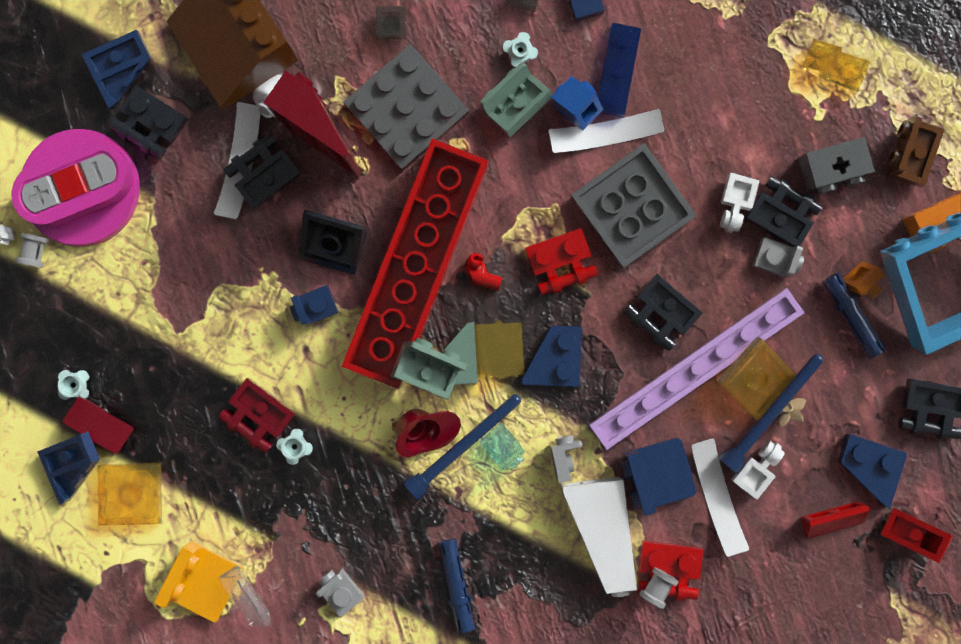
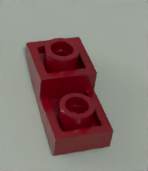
[62,395,134,455]

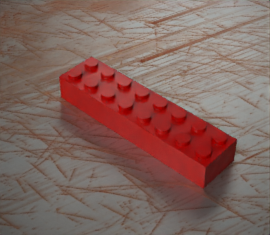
[341,138,489,389]

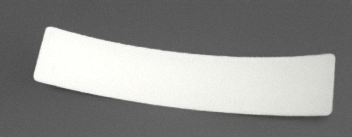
[214,102,260,219]
[549,109,664,153]
[691,438,749,557]

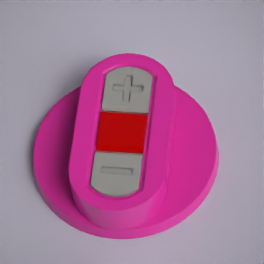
[11,129,140,247]

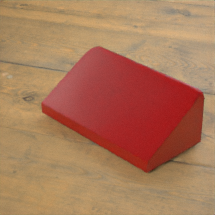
[801,501,870,538]

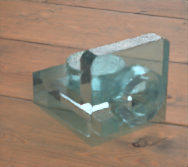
[479,422,526,471]

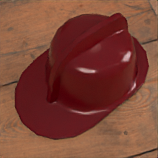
[392,408,461,458]

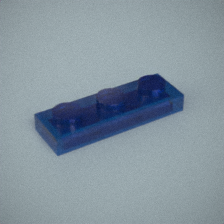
[597,23,642,118]

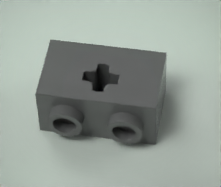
[798,137,875,194]

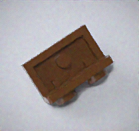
[887,114,944,187]

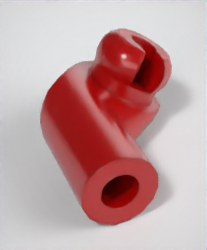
[465,253,502,291]

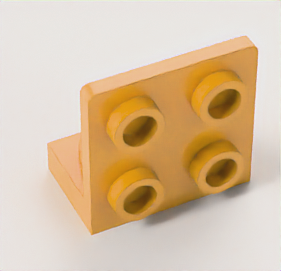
[154,541,244,623]

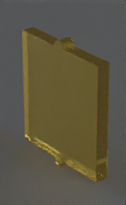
[475,320,525,379]

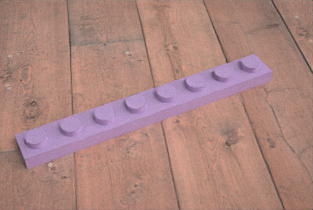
[588,288,804,450]

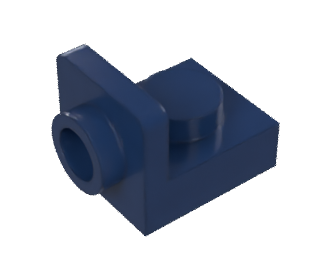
[289,285,340,326]

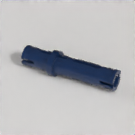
[822,272,886,359]
[438,538,475,633]

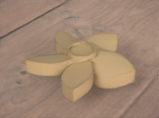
[779,398,806,427]

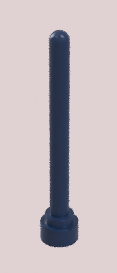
[718,354,823,474]
[403,394,521,500]

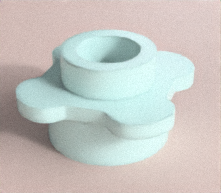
[503,32,538,67]
[58,370,89,400]
[277,429,313,465]

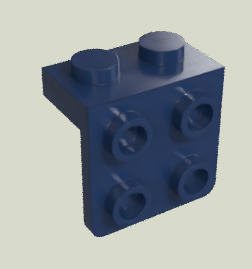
[621,438,697,516]

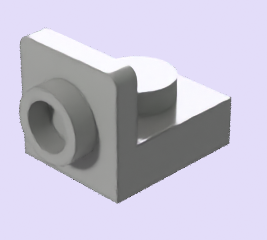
[752,237,804,278]
[549,435,582,483]
[315,568,365,618]

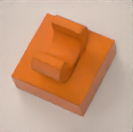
[843,261,885,299]

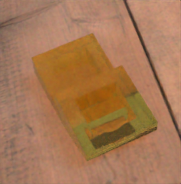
[802,39,870,92]

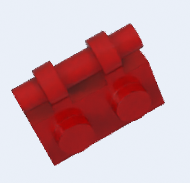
[525,228,598,295]
[637,540,703,602]

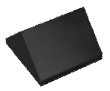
[298,210,368,275]

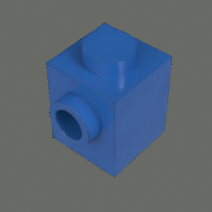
[551,76,603,131]

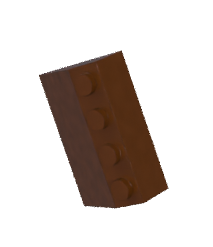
[166,0,299,110]

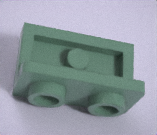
[480,62,552,137]
[390,338,467,400]

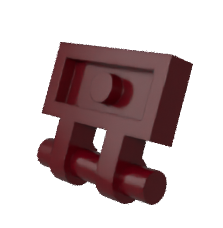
[218,377,297,454]

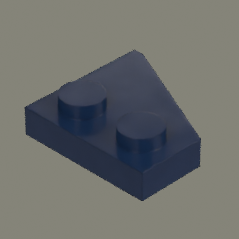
[82,30,152,109]
[521,326,582,387]
[37,432,100,505]
[838,433,908,508]

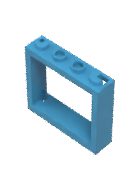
[880,213,961,355]

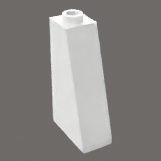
[561,477,637,597]

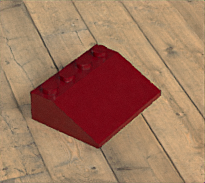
[263,70,362,179]

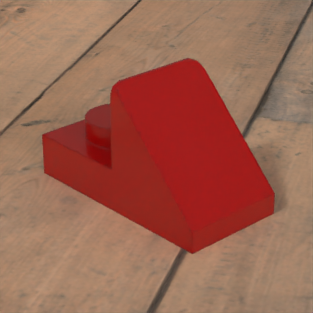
[881,508,953,564]

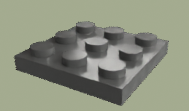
[343,44,469,171]
[570,143,697,269]

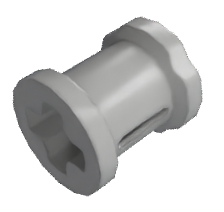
[15,233,49,268]
[639,567,679,609]

